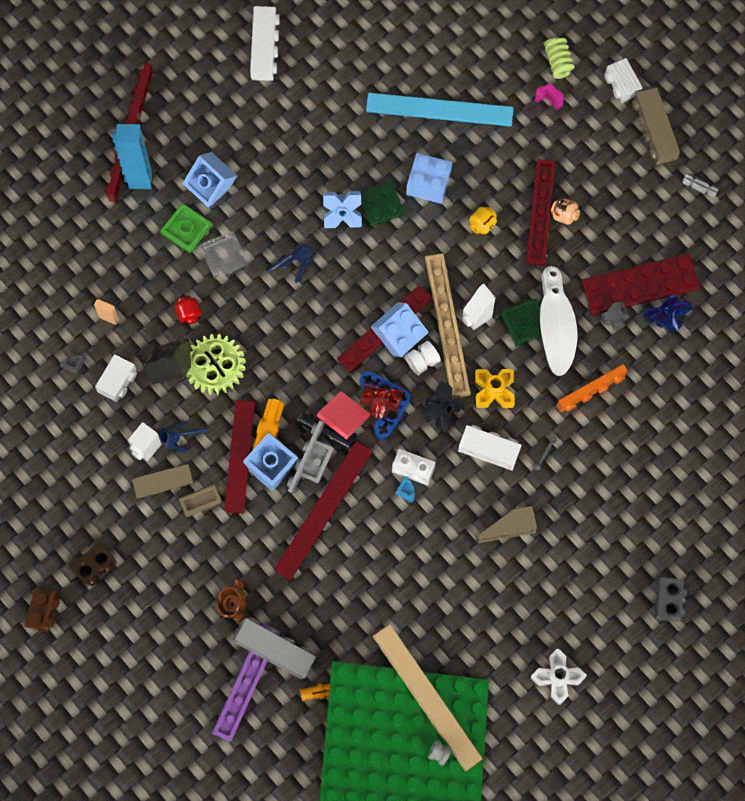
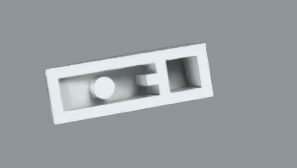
[462,284,495,330]

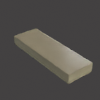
[132,464,194,499]

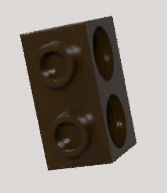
[69,541,117,588]

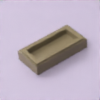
[179,484,222,518]

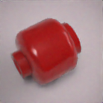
[174,295,202,325]

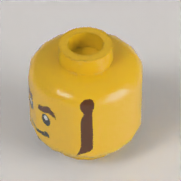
[469,207,497,234]

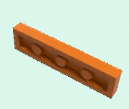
[557,364,628,412]

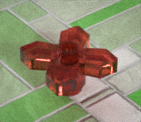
[360,384,403,418]

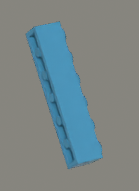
[113,124,152,189]

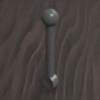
[534,436,557,471]

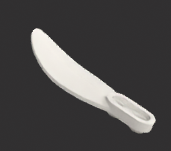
[540,266,577,376]

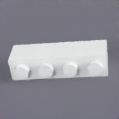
[250,6,280,81]

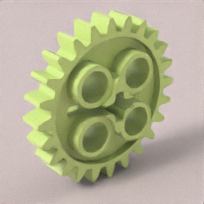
[184,334,246,395]

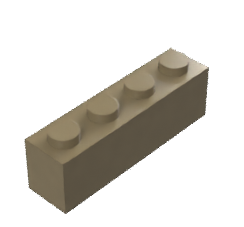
[633,88,680,165]

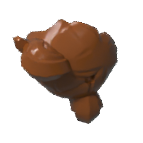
[217,579,250,623]

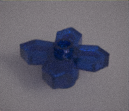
[643,296,693,332]

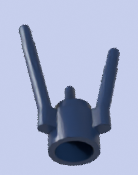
[267,243,313,283]
[159,421,209,452]

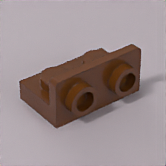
[24,588,60,633]

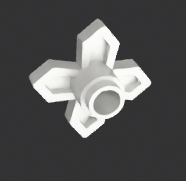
[531,649,586,705]

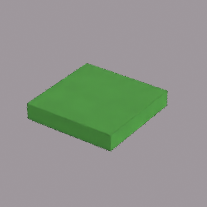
[160,203,213,253]

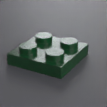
[360,181,405,228]
[500,298,542,347]

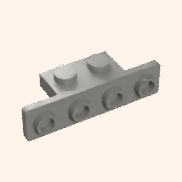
[287,420,334,494]

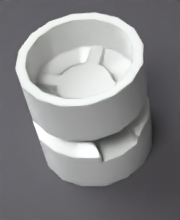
[405,341,441,376]

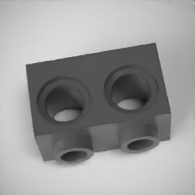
[655,577,687,622]

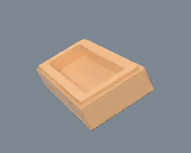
[94,299,119,325]

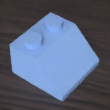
[183,152,237,207]
[243,433,298,492]

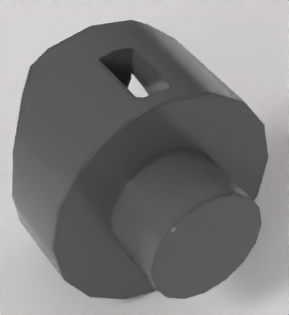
[601,302,629,330]

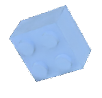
[406,153,452,204]
[371,302,429,357]

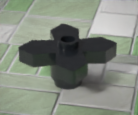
[422,381,465,433]

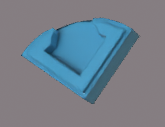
[395,477,415,503]

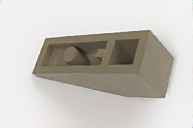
[477,505,537,543]

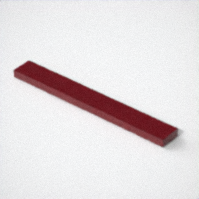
[274,441,372,581]

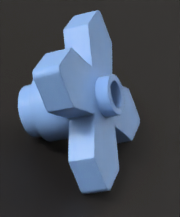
[323,191,362,228]

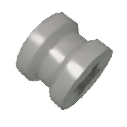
[428,740,452,766]

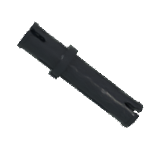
[298,413,354,451]

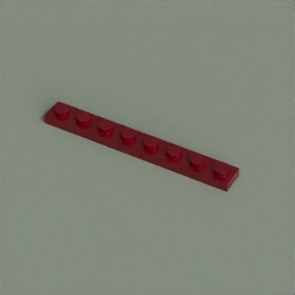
[105,63,154,203]

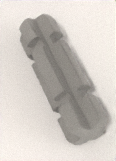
[683,174,718,197]

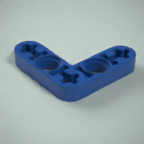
[360,371,410,440]

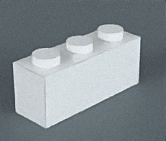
[458,425,521,471]

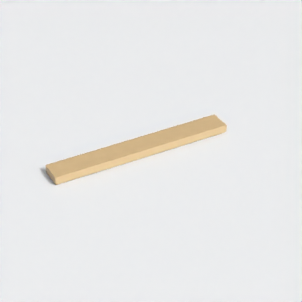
[425,253,471,397]
[373,625,482,771]

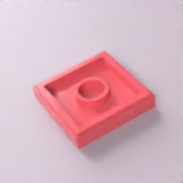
[317,391,370,440]

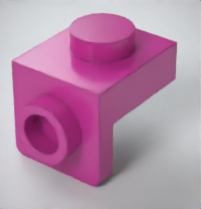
[535,83,564,110]

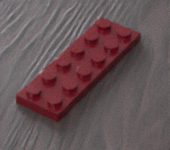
[581,253,700,316]

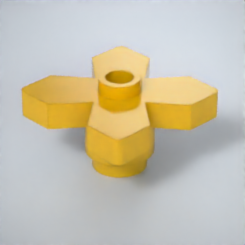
[475,369,515,408]

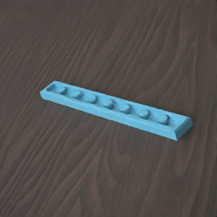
[366,93,513,126]

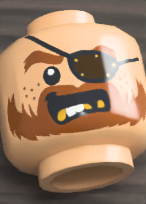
[551,198,580,224]

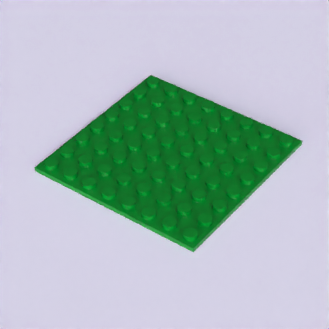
[320,662,489,801]

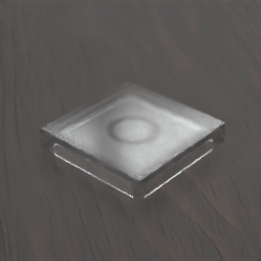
[199,231,249,279]

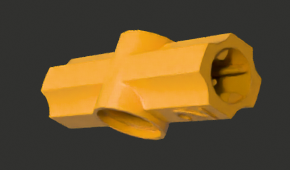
[252,399,285,451]

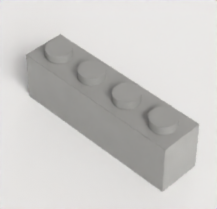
[232,617,316,679]

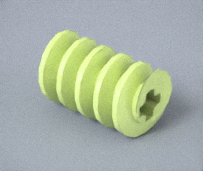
[544,38,575,79]

